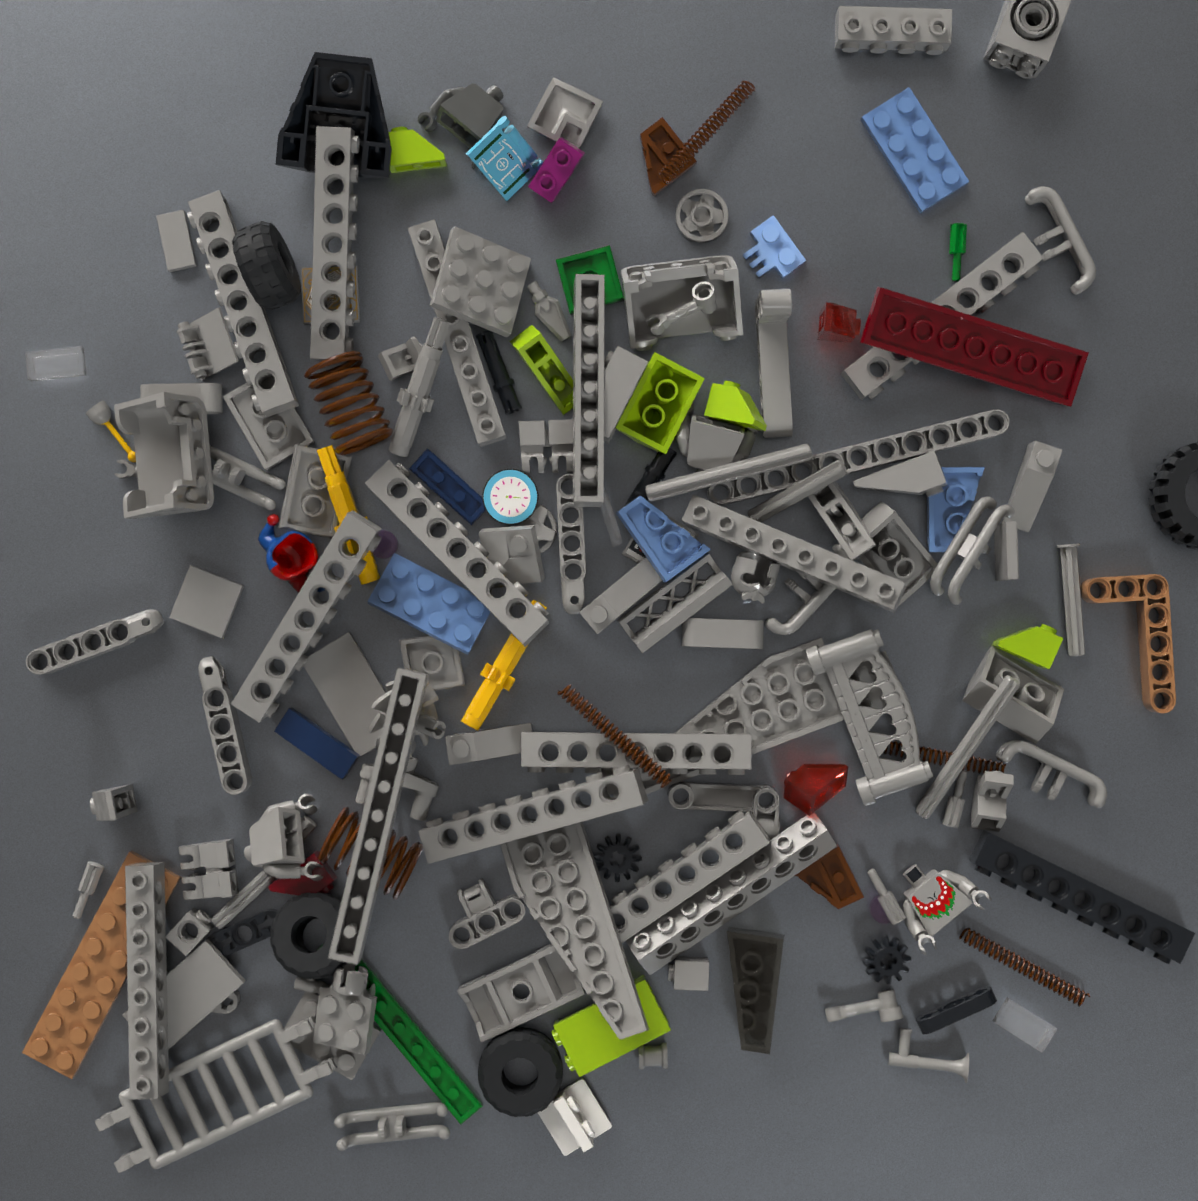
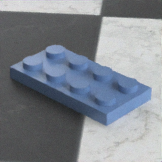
[860,87,969,214]
[368,553,491,655]

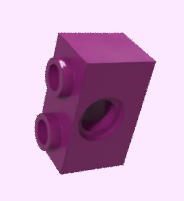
[528,137,586,203]

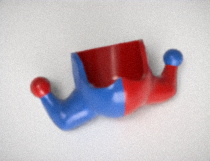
[258,514,325,593]

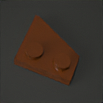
[795,845,864,909]

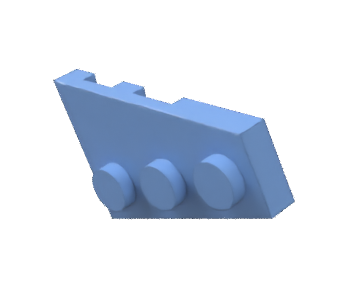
[616,496,711,582]

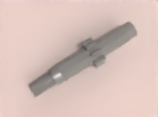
[388,317,450,457]

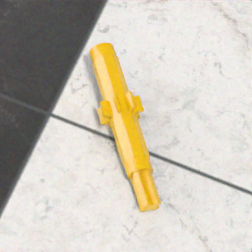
[317,445,380,585]
[461,600,547,731]

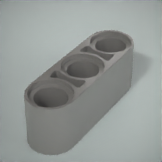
[140,383,223,414]
[681,618,764,649]

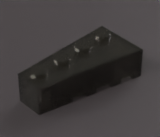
[727,927,785,1054]

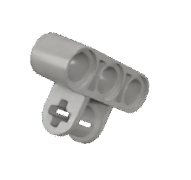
[448,878,526,949]

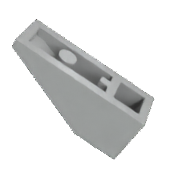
[1002,441,1062,533]
[853,451,948,497]
[808,481,876,561]
[579,558,662,634]
[445,723,532,765]
[90,784,138,821]

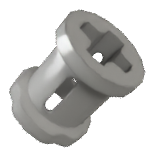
[638,1042,668,1069]

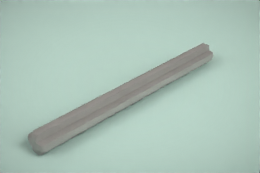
[645,444,812,502]
[916,675,1020,819]

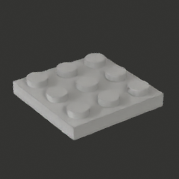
[430,226,531,337]

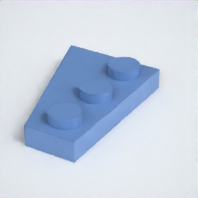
[927,467,985,553]

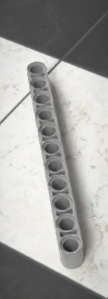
[707,409,1010,506]

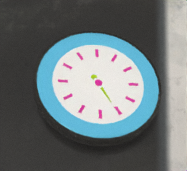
[482,469,539,525]

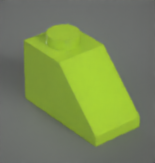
[389,127,447,173]
[704,380,767,431]
[992,624,1064,669]

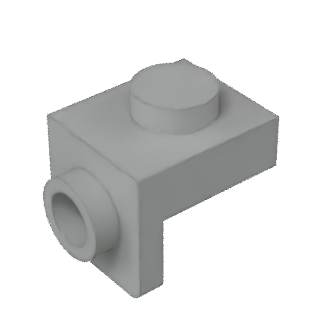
[378,337,423,381]

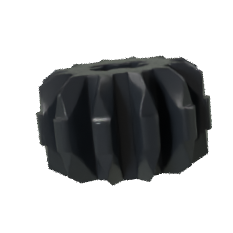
[594,833,642,882]
[862,935,911,984]

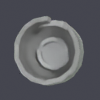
[731,551,780,604]

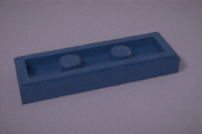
[409,448,487,526]
[274,707,360,780]

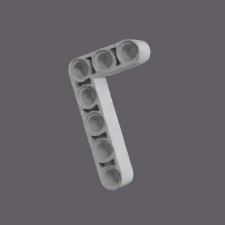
[755,289,793,438]

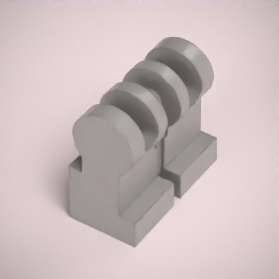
[519,419,573,474]
[178,838,239,900]

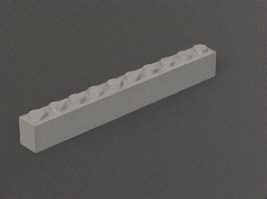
[328,668,429,965]

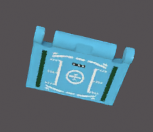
[466,116,543,201]

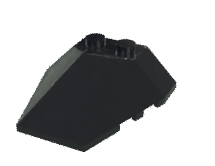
[275,52,392,179]

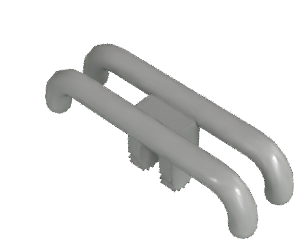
[1025,186,1096,295]
[209,445,286,510]
[930,496,1015,605]
[764,543,851,635]
[996,740,1107,808]
[334,1102,450,1151]

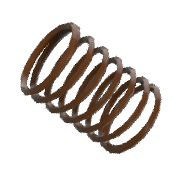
[304,351,393,455]
[318,807,423,900]

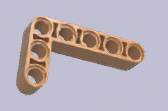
[1080,574,1176,714]

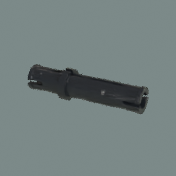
[476,330,522,415]
[624,448,678,506]

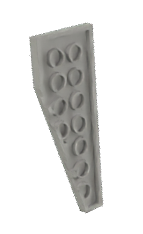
[630,637,844,794]
[500,812,649,1039]

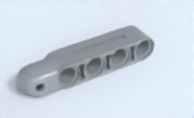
[556,474,586,615]
[26,609,164,675]
[198,656,252,795]

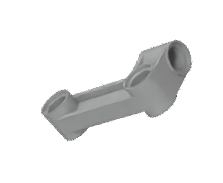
[667,781,780,840]

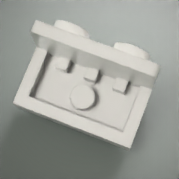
[538,1078,612,1156]

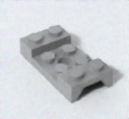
[457,943,585,1043]

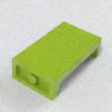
[551,974,671,1077]

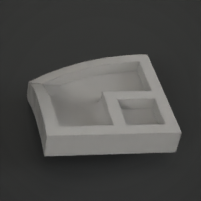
[527,78,603,149]
[479,525,545,589]

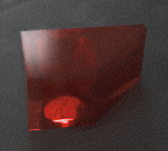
[817,302,861,343]
[784,764,849,816]

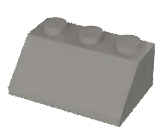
[962,646,1064,744]

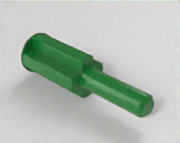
[949,223,967,282]

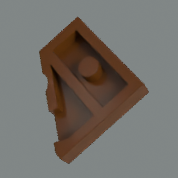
[640,117,697,196]

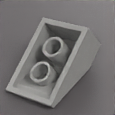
[604,346,648,444]
[856,501,938,606]

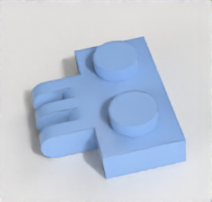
[743,215,806,279]

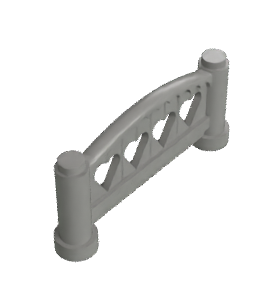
[806,629,934,807]

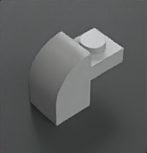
[971,771,1014,832]

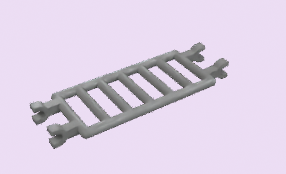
[95,1016,337,1173]

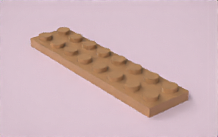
[22,851,181,1079]

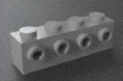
[835,6,952,55]

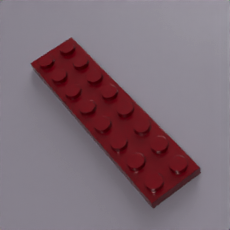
[860,287,1089,407]

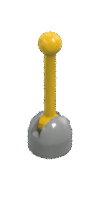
[86,400,136,462]

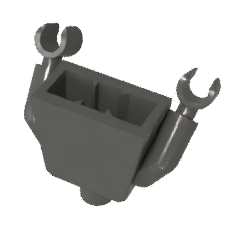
[418,84,504,175]

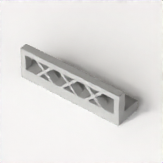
[617,553,733,653]

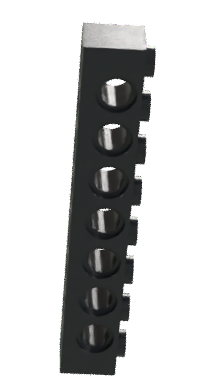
[969,830,1195,964]

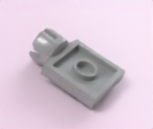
[313,964,377,1055]

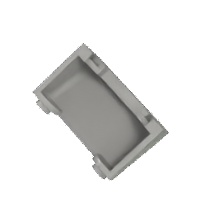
[621,255,743,351]
[114,392,214,519]

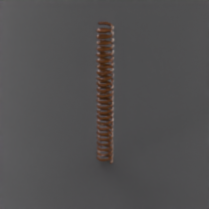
[658,80,756,185]
[558,684,672,788]
[884,740,1006,774]
[959,928,1090,1007]

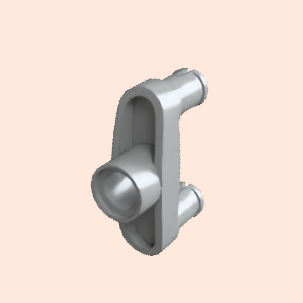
[355,756,439,821]

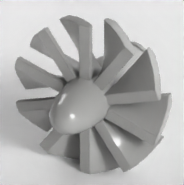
[368,681,446,757]

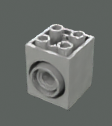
[983,0,1071,79]

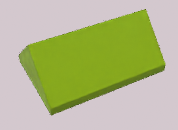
[615,352,705,454]

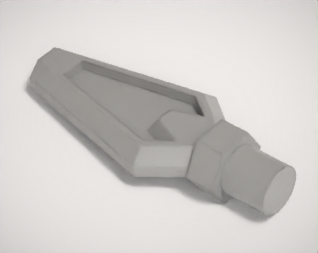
[527,281,572,342]

